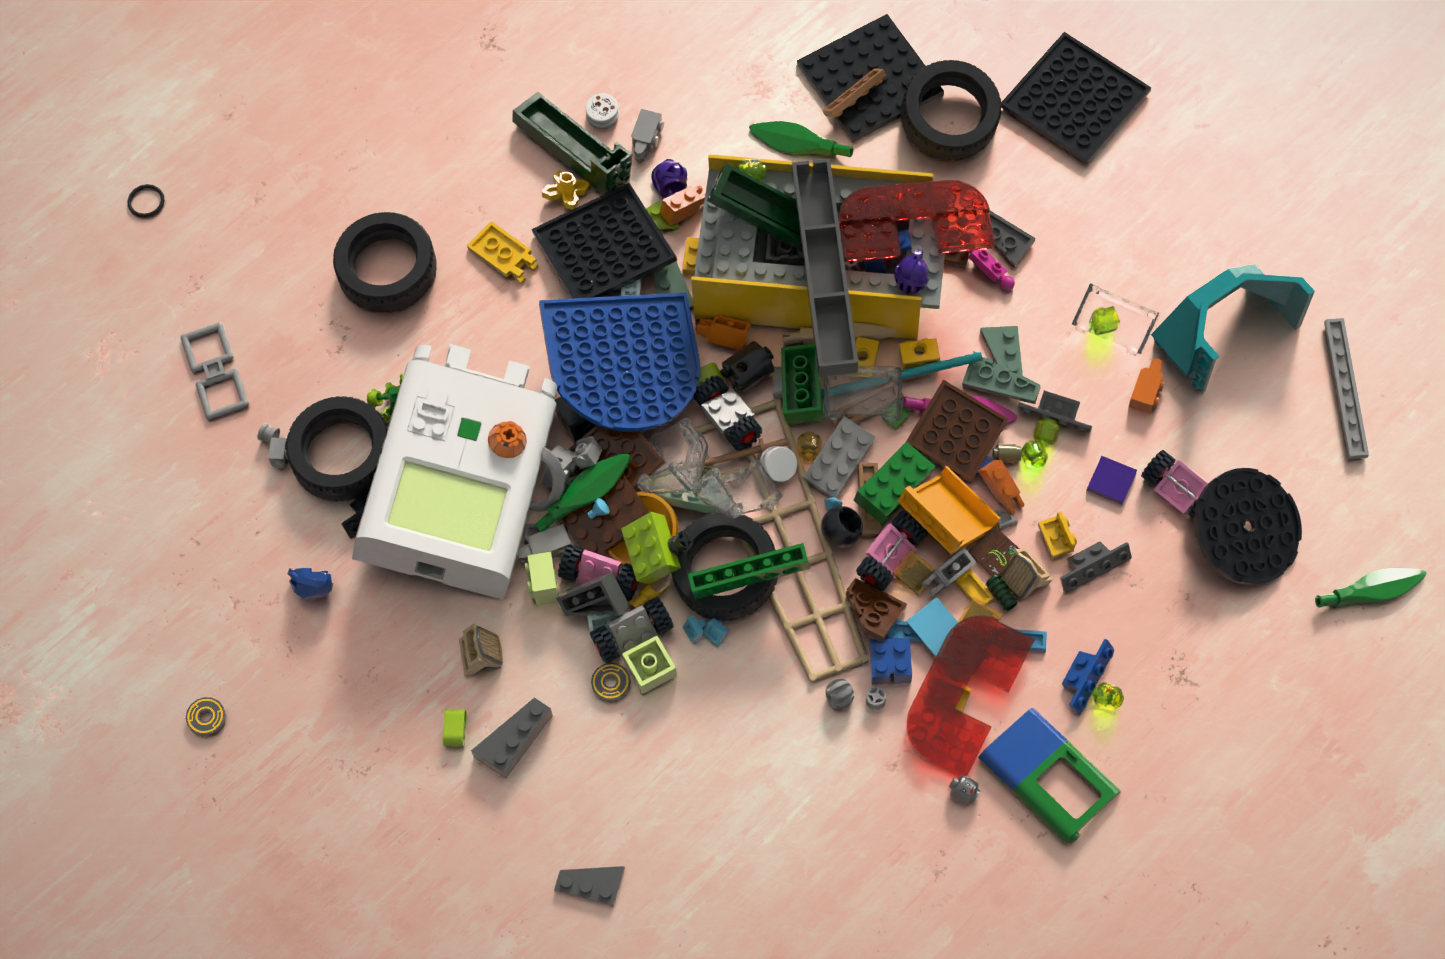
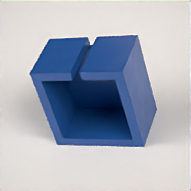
[869,638,912,685]

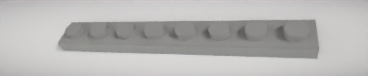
[1324,318,1369,459]

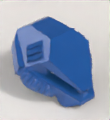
[287,568,334,600]

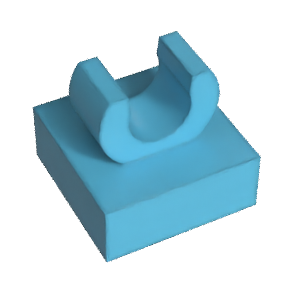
[683,616,708,643]
[703,618,730,646]

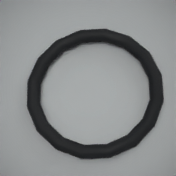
[127,184,165,217]

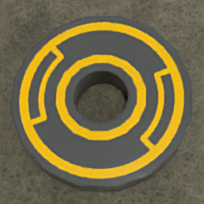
[591,663,631,702]
[185,697,226,737]

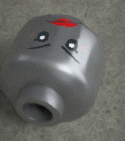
[949,775,980,805]

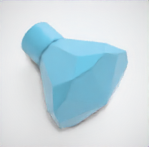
[824,497,842,511]
[588,498,610,519]

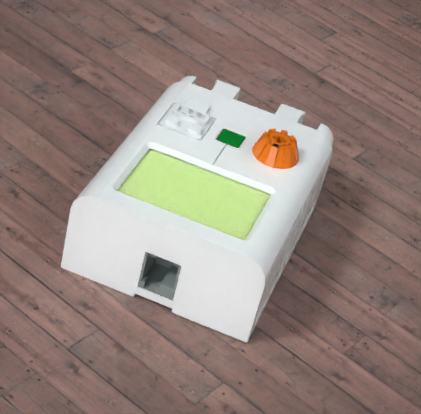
[352,344,557,600]

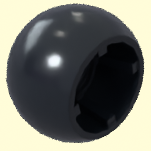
[821,506,863,548]

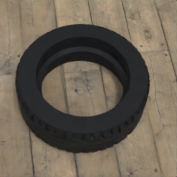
[900,60,1002,160]
[333,212,437,312]
[286,396,388,501]
[671,511,778,621]

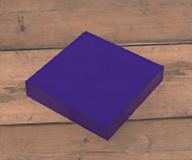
[1086,456,1137,505]

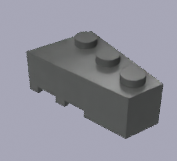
[556,572,630,616]

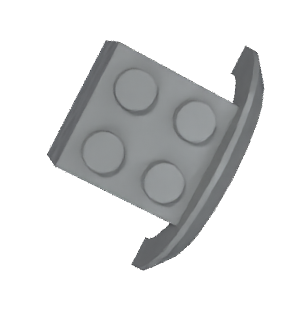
[529,445,577,512]

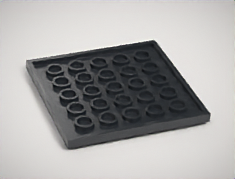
[797,14,944,143]
[1001,31,1152,164]
[531,183,677,299]

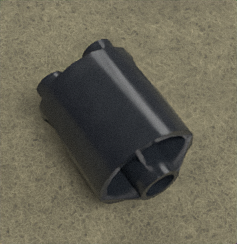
[720,341,774,394]

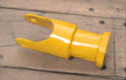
[628,584,669,610]

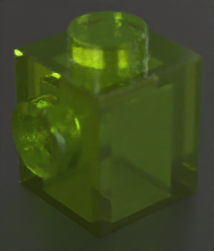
[1089,306,1121,336]

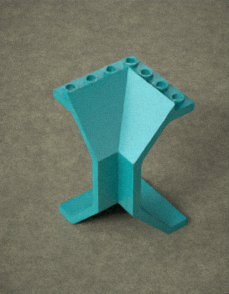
[1151,264,1315,394]

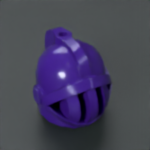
[651,159,688,198]
[894,249,930,294]

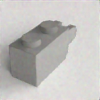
[631,108,664,162]
[517,524,571,564]
[921,547,977,596]

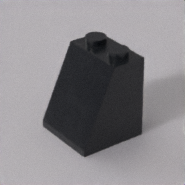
[554,397,596,444]

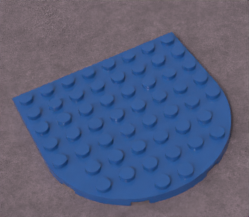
[539,293,700,432]

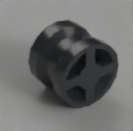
[668,531,693,555]

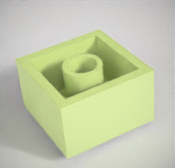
[525,552,559,605]
[622,636,677,694]

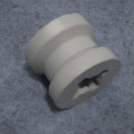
[257,423,280,445]
[866,686,886,710]

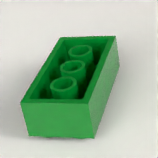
[781,344,825,425]
[853,441,935,525]

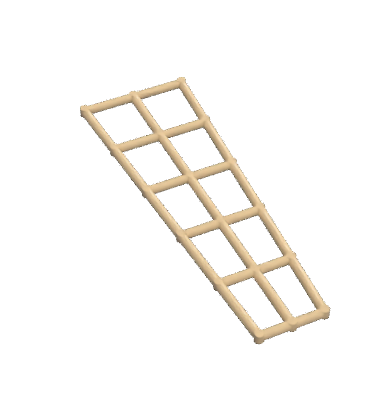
[689,398,868,683]

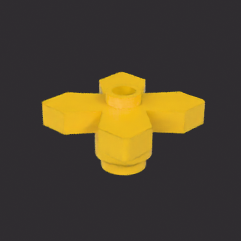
[542,170,590,210]

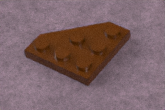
[846,578,907,643]

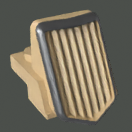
[1001,548,1053,600]
[459,624,503,676]

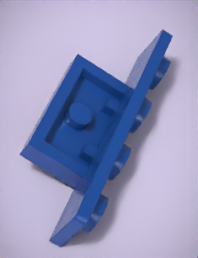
[1062,639,1114,715]

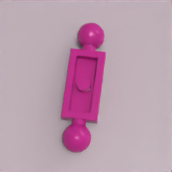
[960,238,1015,291]

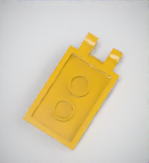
[467,221,539,284]

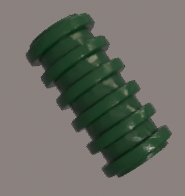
[985,574,1019,611]

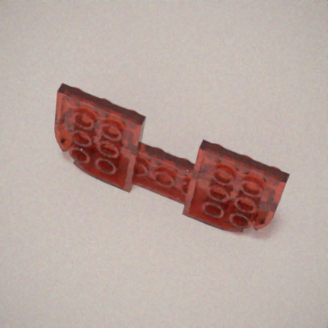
[838,180,995,262]
[906,616,1035,778]

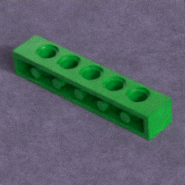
[688,543,810,600]

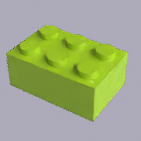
[621,512,681,585]

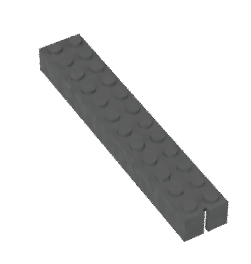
[792,158,858,377]

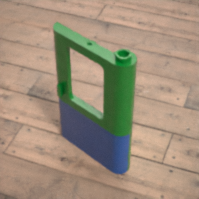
[978,707,1121,844]

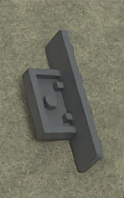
[1018,390,1093,432]
[1060,541,1132,593]

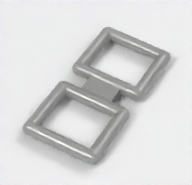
[181,322,249,420]

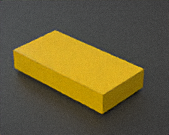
[955,569,995,610]

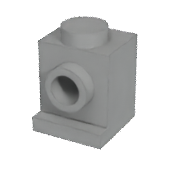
[572,436,602,469]
[268,438,288,468]

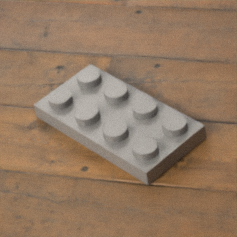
[802,416,875,498]

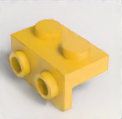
[1038,511,1077,559]

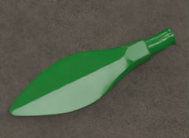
[749,121,854,158]
[535,454,631,532]
[1315,568,1427,608]

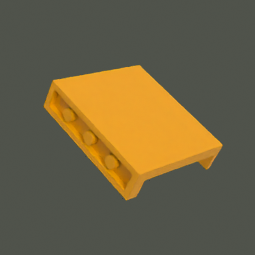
[897,466,1001,555]

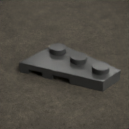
[979,210,1036,268]
[554,866,625,907]

